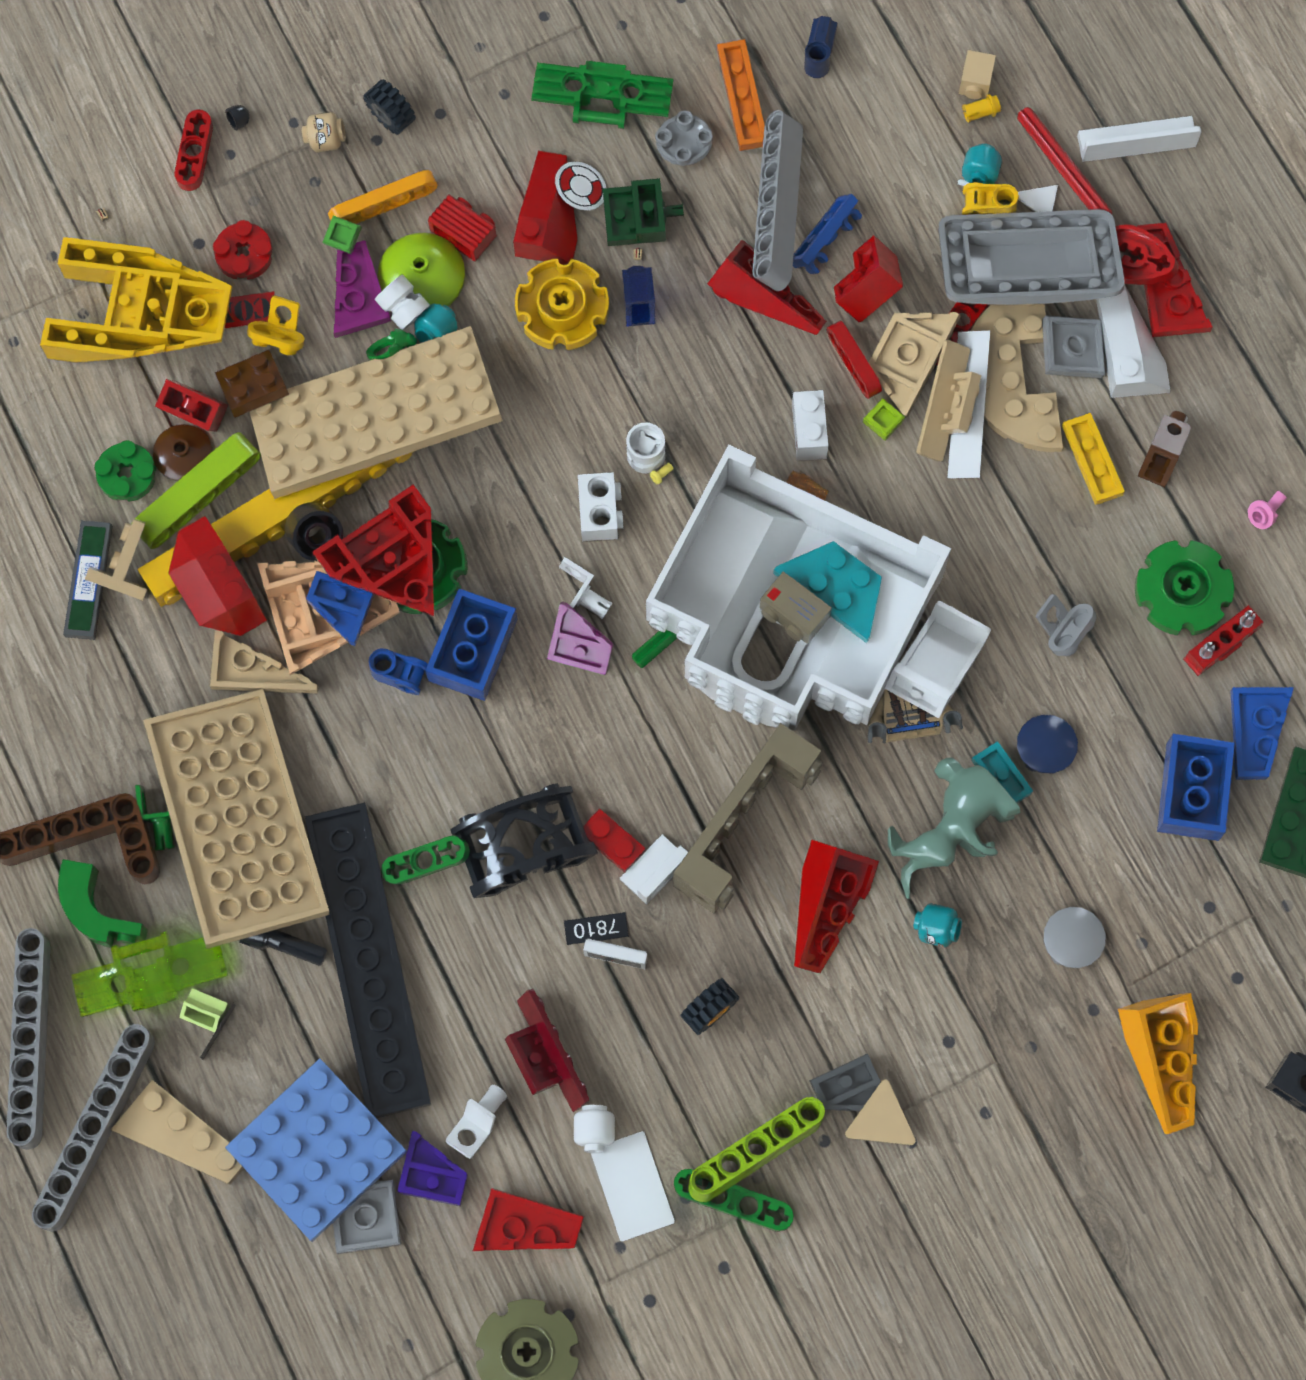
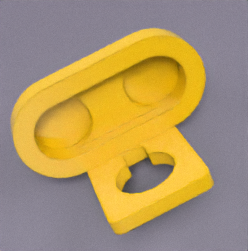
[247,296,305,355]

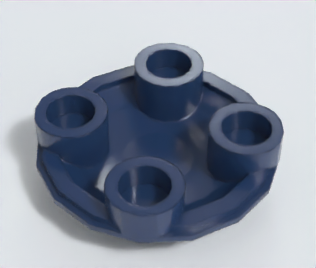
[1017,715,1078,774]

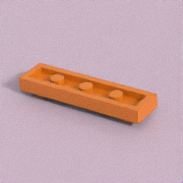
[717,39,765,151]

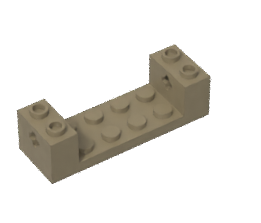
[673,723,823,914]

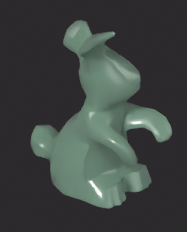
[888,758,1021,899]

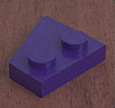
[397,1131,468,1207]

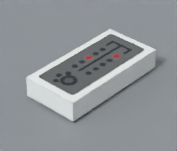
[583,939,648,969]

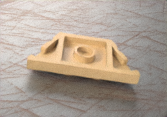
[868,312,961,418]

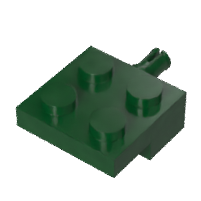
[602,178,684,246]

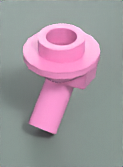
[1248,491,1287,529]

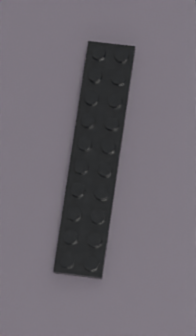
[304,802,432,1118]

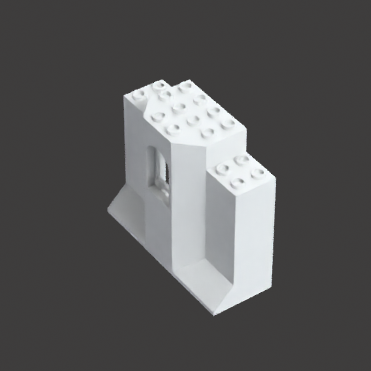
[646,445,951,731]

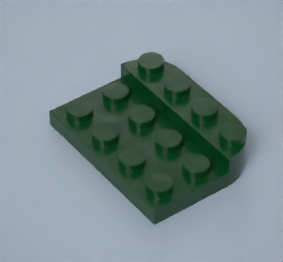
[1259,746,1306,878]

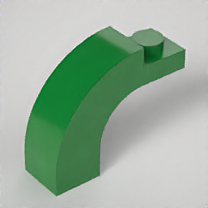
[58,859,148,948]

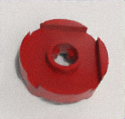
[213,220,273,280]

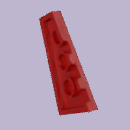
[1137,223,1213,337]

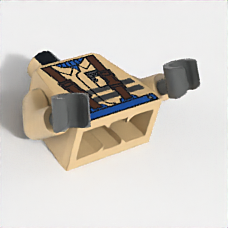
[868,689,963,743]

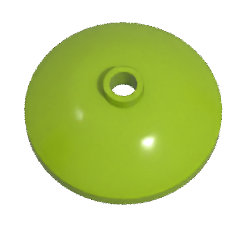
[378,233,465,306]

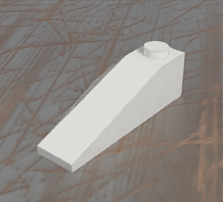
[1096,285,1170,398]

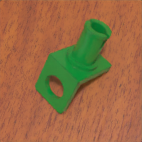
[135,785,175,851]

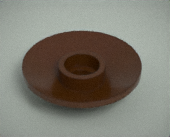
[153,424,212,481]

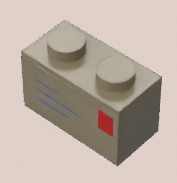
[759,571,832,644]

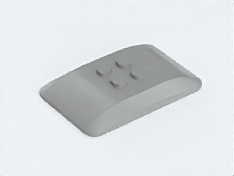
[938,209,1125,305]

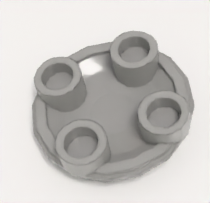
[655,110,713,166]
[1043,907,1106,968]

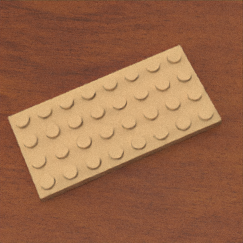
[250,326,503,499]
[143,689,329,949]

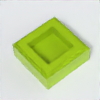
[863,398,905,441]

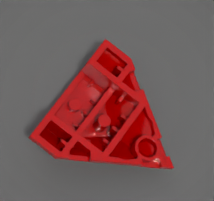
[312,484,434,616]

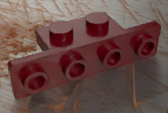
[505,988,589,1112]

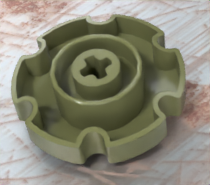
[475,1299,579,1380]

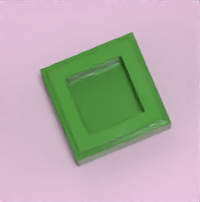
[322,215,362,254]

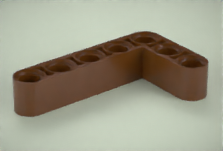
[0,793,160,885]

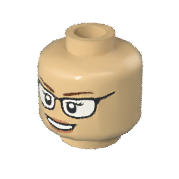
[302,112,346,152]

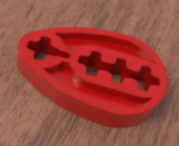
[1115,225,1179,285]

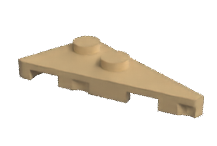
[210,630,319,694]

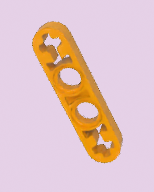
[328,170,438,224]

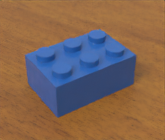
[425,589,518,701]
[1157,734,1235,841]

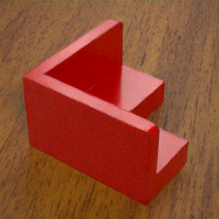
[834,235,903,322]

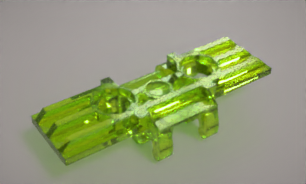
[71,931,228,1017]

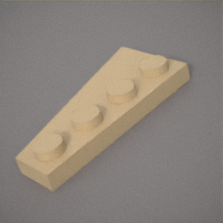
[111,1080,244,1185]

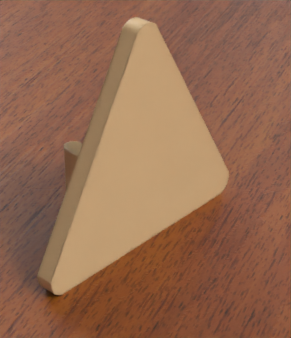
[845,1079,916,1145]

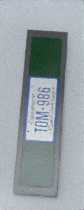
[63,520,113,640]

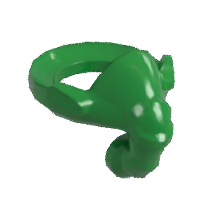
[366,328,417,360]

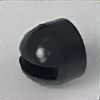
[225,105,250,130]

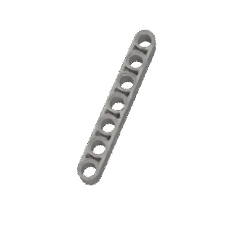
[752,110,803,291]
[7,928,51,1150]
[32,1024,155,1232]

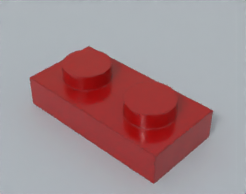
[583,808,646,873]

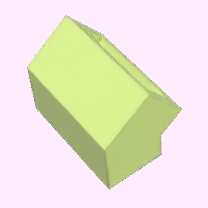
[179,988,231,1032]

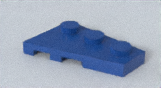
[1230,687,1294,780]

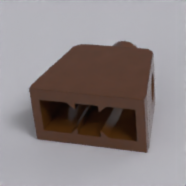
[1138,411,1191,488]

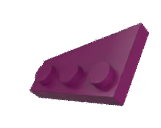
[333,240,391,338]

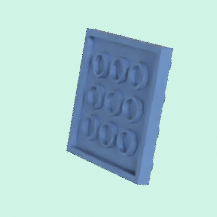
[225,1058,407,1242]

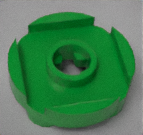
[94,440,156,502]

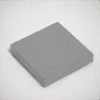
[1042,316,1105,378]
[333,1180,401,1254]

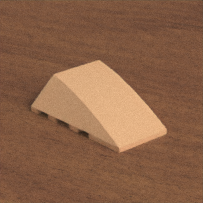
[257,561,400,675]

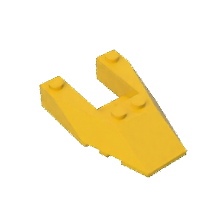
[40,237,232,362]

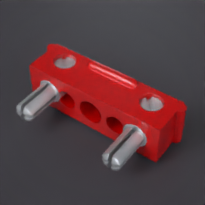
[1183,605,1264,676]

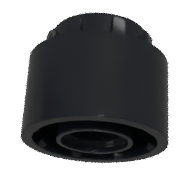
[285,502,343,561]

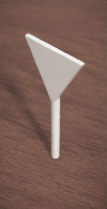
[958,179,1058,212]

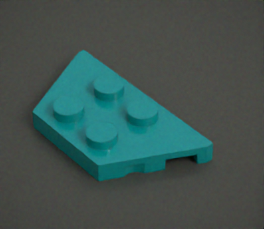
[773,541,882,643]

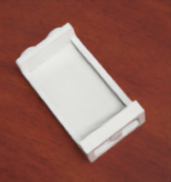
[885,601,991,718]

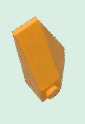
[1118,993,1198,1134]

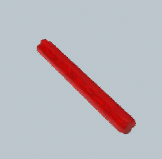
[1017,107,1112,214]

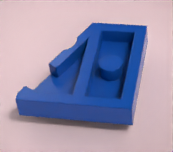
[306,571,375,646]

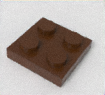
[215,350,289,418]

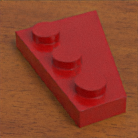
[473,1188,584,1251]

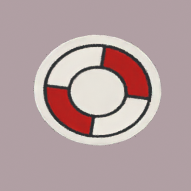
[555,162,606,210]

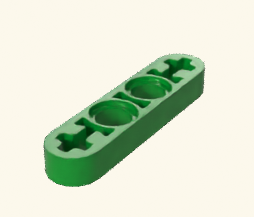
[674,1169,794,1232]

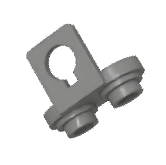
[1036,594,1097,656]

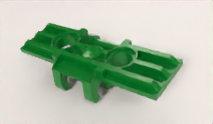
[531,61,674,129]

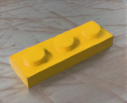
[1062,413,1125,505]

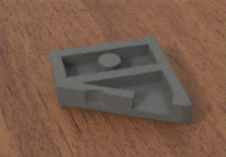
[809,1054,881,1111]

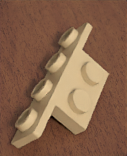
[916,340,982,462]

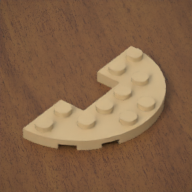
[971,304,1063,452]

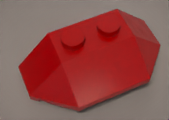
[168,516,267,636]

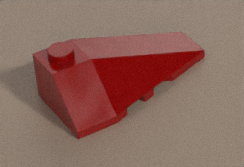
[513,150,578,265]
[707,240,827,335]
[794,840,879,974]

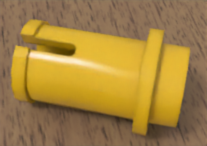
[962,94,1001,123]

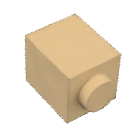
[959,50,996,99]

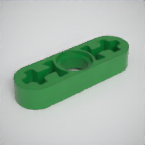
[381,836,470,885]

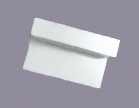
[620,834,688,904]

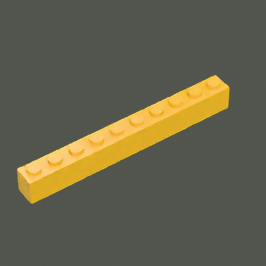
[137,451,415,607]

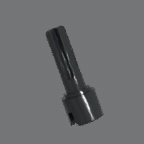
[239,930,327,966]

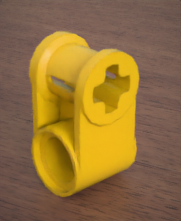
[962,182,1019,215]

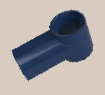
[804,16,838,78]

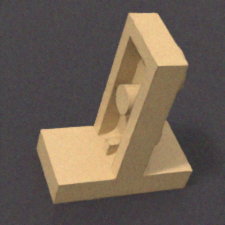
[85,518,148,601]

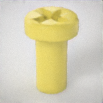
[650,463,673,484]

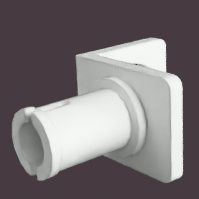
[559,557,612,619]
[446,1085,507,1159]

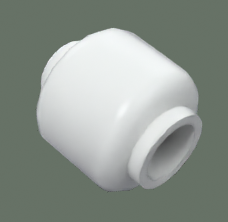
[574,1105,615,1153]

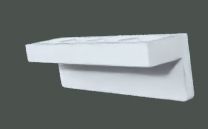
[1077,116,1201,162]

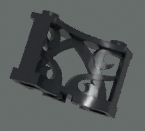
[450,783,598,898]

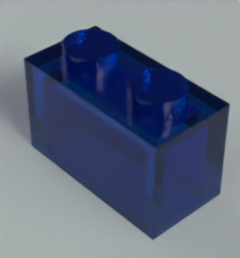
[622,266,656,327]

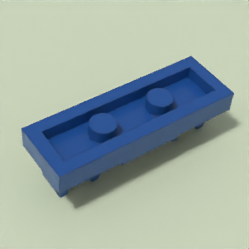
[793,194,862,274]

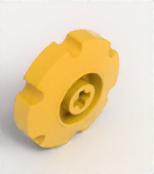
[515,259,609,350]

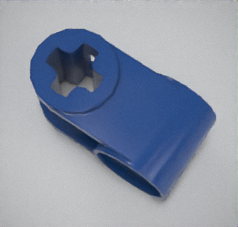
[369,648,428,695]

